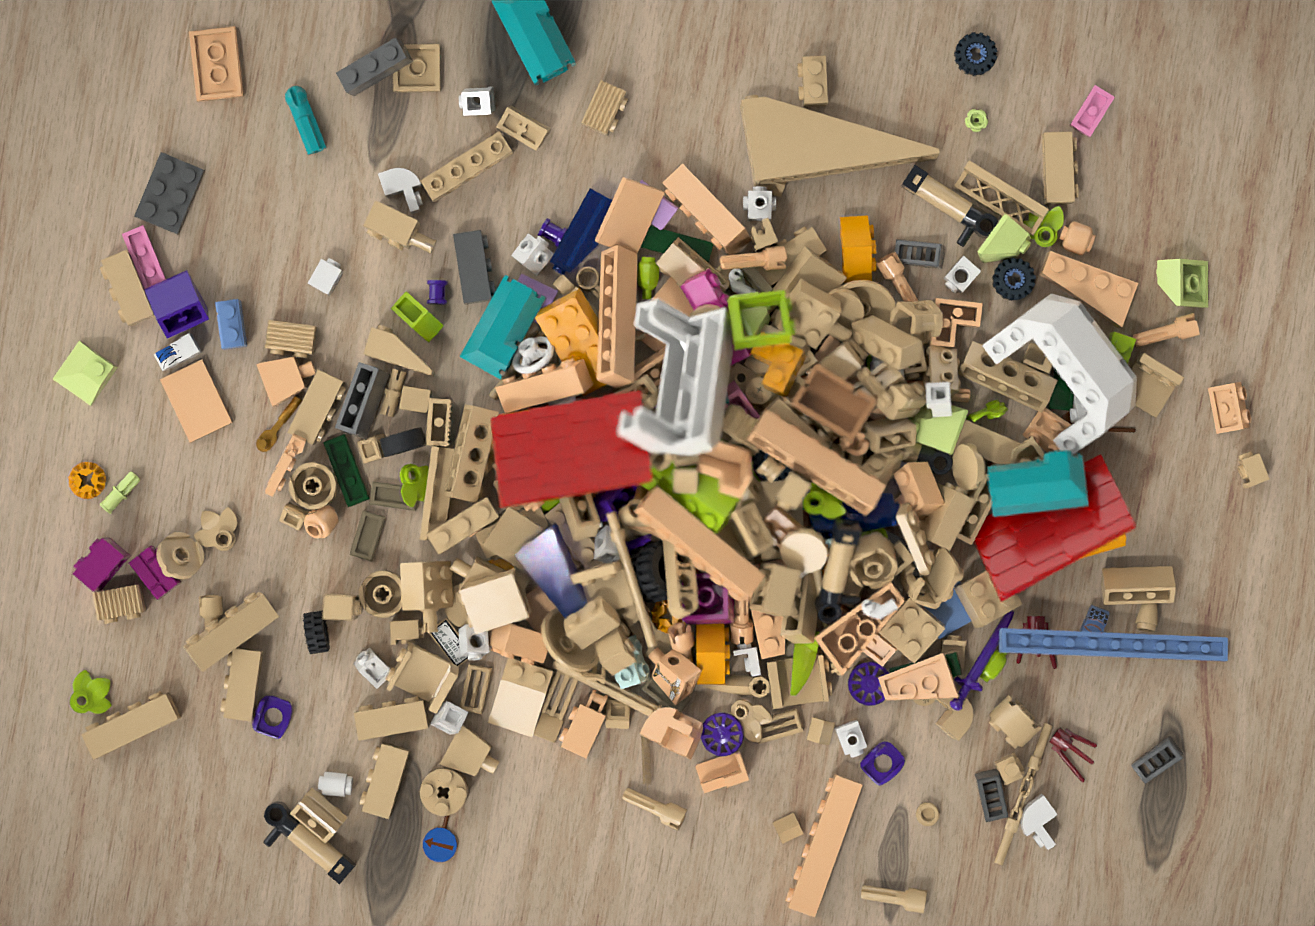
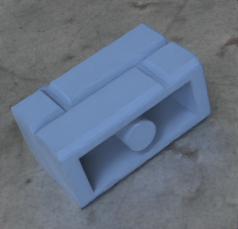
[215,299,248,350]

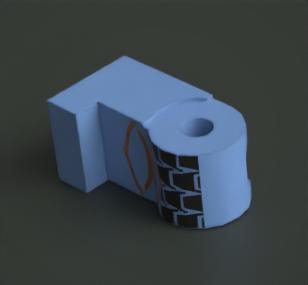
[1080,605,1109,632]

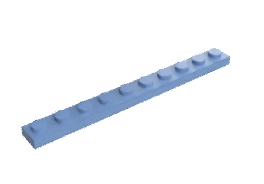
[999,628,1228,662]

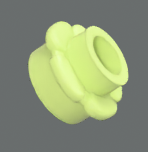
[965,109,988,132]

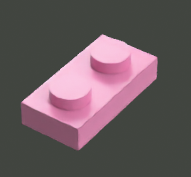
[1070,85,1115,138]

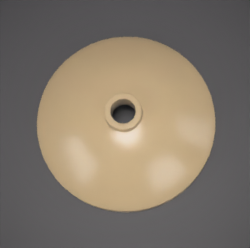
[838,280,896,341]
[542,607,599,672]

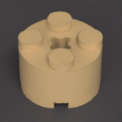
[289,462,338,509]
[850,532,897,589]
[359,570,402,618]
[989,694,1042,748]
[420,767,468,816]

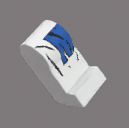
[154,333,202,371]

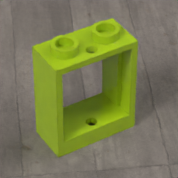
[728,290,795,350]

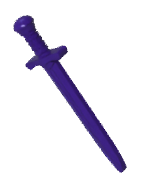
[950,610,1014,711]

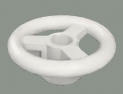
[513,337,555,374]

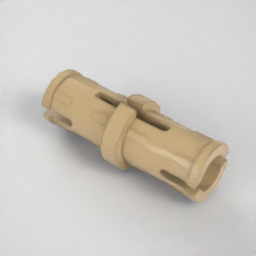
[380,369,407,418]

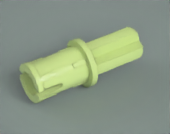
[100,472,140,514]

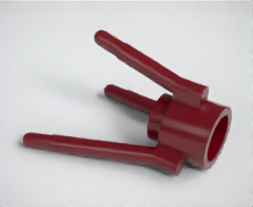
[1016,616,1057,669]
[1049,727,1097,782]

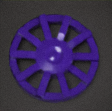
[848,662,889,706]
[701,712,744,756]

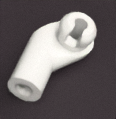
[729,268,756,294]
[862,599,898,619]

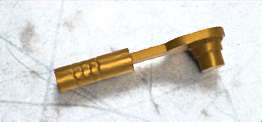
[256,395,303,452]

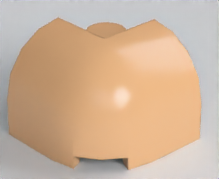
[640,707,703,760]

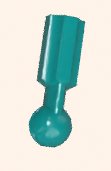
[285,86,327,155]

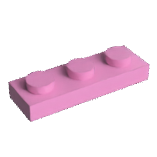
[122,225,166,290]

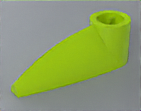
[790,631,819,696]

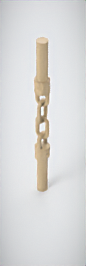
[994,723,1053,866]

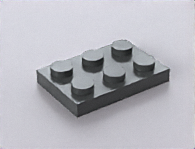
[134,152,205,235]

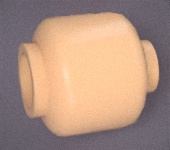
[1059,221,1096,255]
[304,505,339,538]

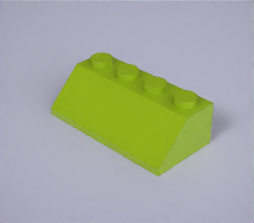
[640,461,746,535]

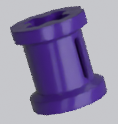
[538,218,568,247]
[427,280,448,305]

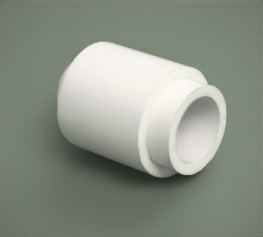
[318,772,353,797]

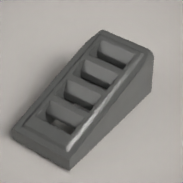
[895,239,945,269]
[1131,736,1183,784]
[975,769,1008,822]

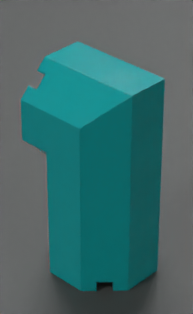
[491,0,576,86]
[459,275,547,380]
[988,450,1088,517]

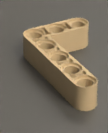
[618,499,698,619]

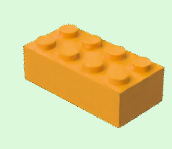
[535,288,607,396]

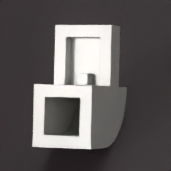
[378,168,423,214]
[1020,794,1057,850]

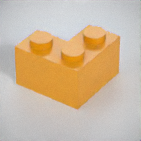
[840,215,876,283]
[751,331,807,398]
[696,624,730,685]

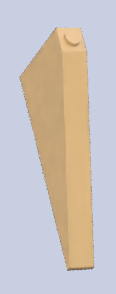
[740,95,940,187]

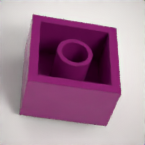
[72,538,131,592]
[682,573,734,625]

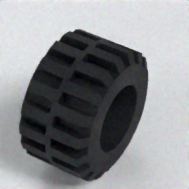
[629,541,682,603]

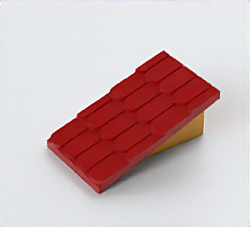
[490,390,652,509]
[974,454,1135,602]

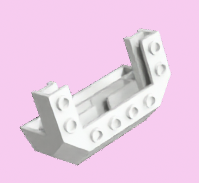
[982,293,1137,455]
[618,299,732,455]

